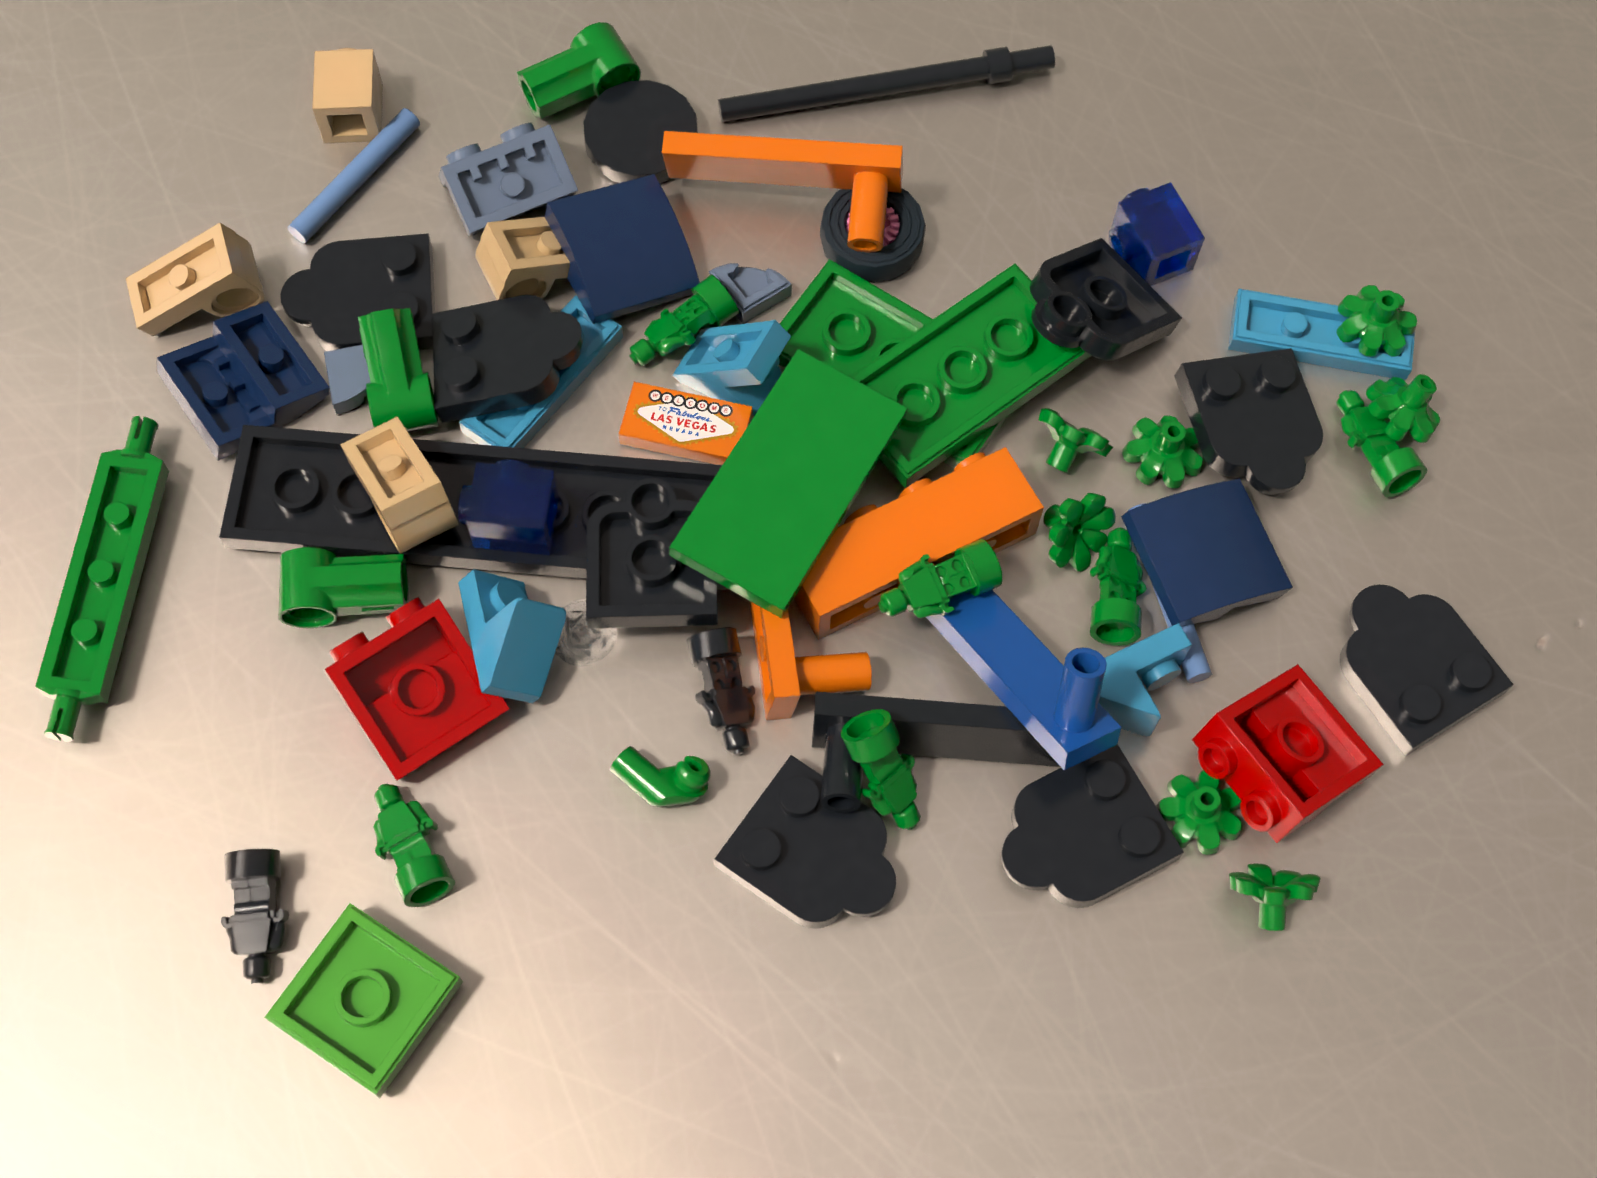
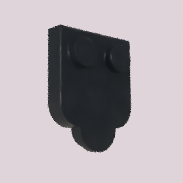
[280,233,435,351]
[1030,238,1182,361]
[433,295,584,423]
[1174,348,1323,495]
[586,478,718,629]
[1340,584,1514,756]
[1001,744,1184,908]
[714,755,896,929]

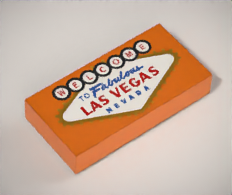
[618,382,753,465]

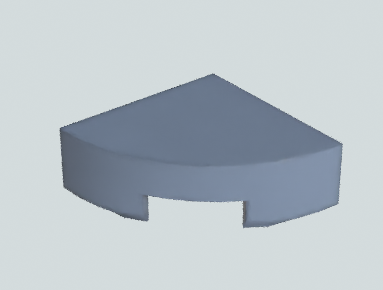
[709,263,792,324]
[324,345,370,415]

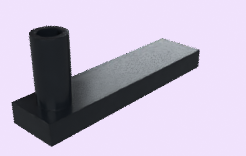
[811,691,1060,813]

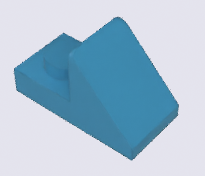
[673,320,791,416]
[458,569,566,703]
[1099,623,1192,737]

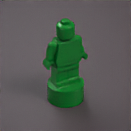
[629,274,739,366]
[1336,390,1427,497]
[1090,527,1147,646]
[878,539,1002,618]
[841,709,921,830]
[373,783,455,907]

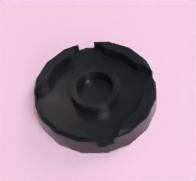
[583,80,698,184]

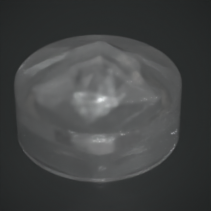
[555,599,617,666]

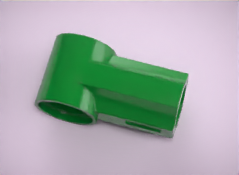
[517,22,641,119]
[358,308,439,432]
[278,547,409,628]

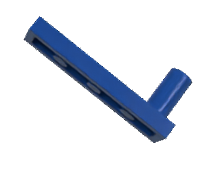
[926,590,1121,770]

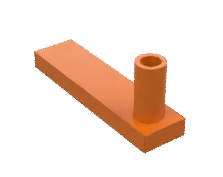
[662,131,903,252]
[750,601,872,720]

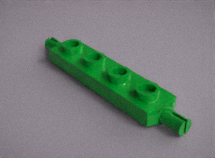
[35,416,169,742]

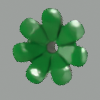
[1336,285,1417,357]
[1366,374,1440,443]
[1038,408,1113,473]
[1122,415,1203,489]
[1043,493,1116,572]
[1156,770,1242,855]
[1229,863,1321,931]

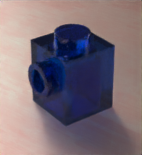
[1108,182,1205,286]
[458,460,559,555]

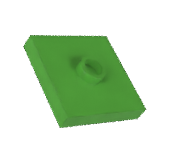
[264,903,463,1099]

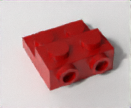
[324,597,509,781]
[1192,664,1384,843]

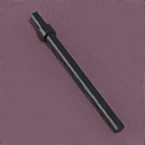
[718,45,1055,122]

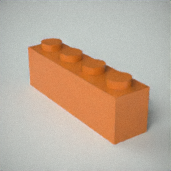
[794,447,1044,640]

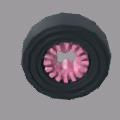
[820,188,926,283]

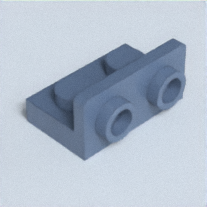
[439,122,578,237]

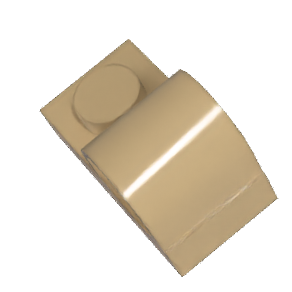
[475,217,570,300]
[125,223,265,336]
[340,417,458,554]

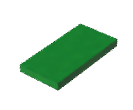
[779,259,1009,468]
[850,264,1091,488]
[669,349,908,619]

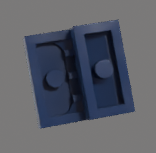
[545,174,700,324]
[157,301,330,460]
[1121,479,1293,626]

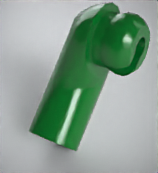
[610,746,711,807]

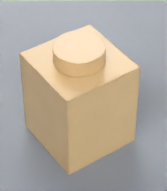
[312,48,383,143]

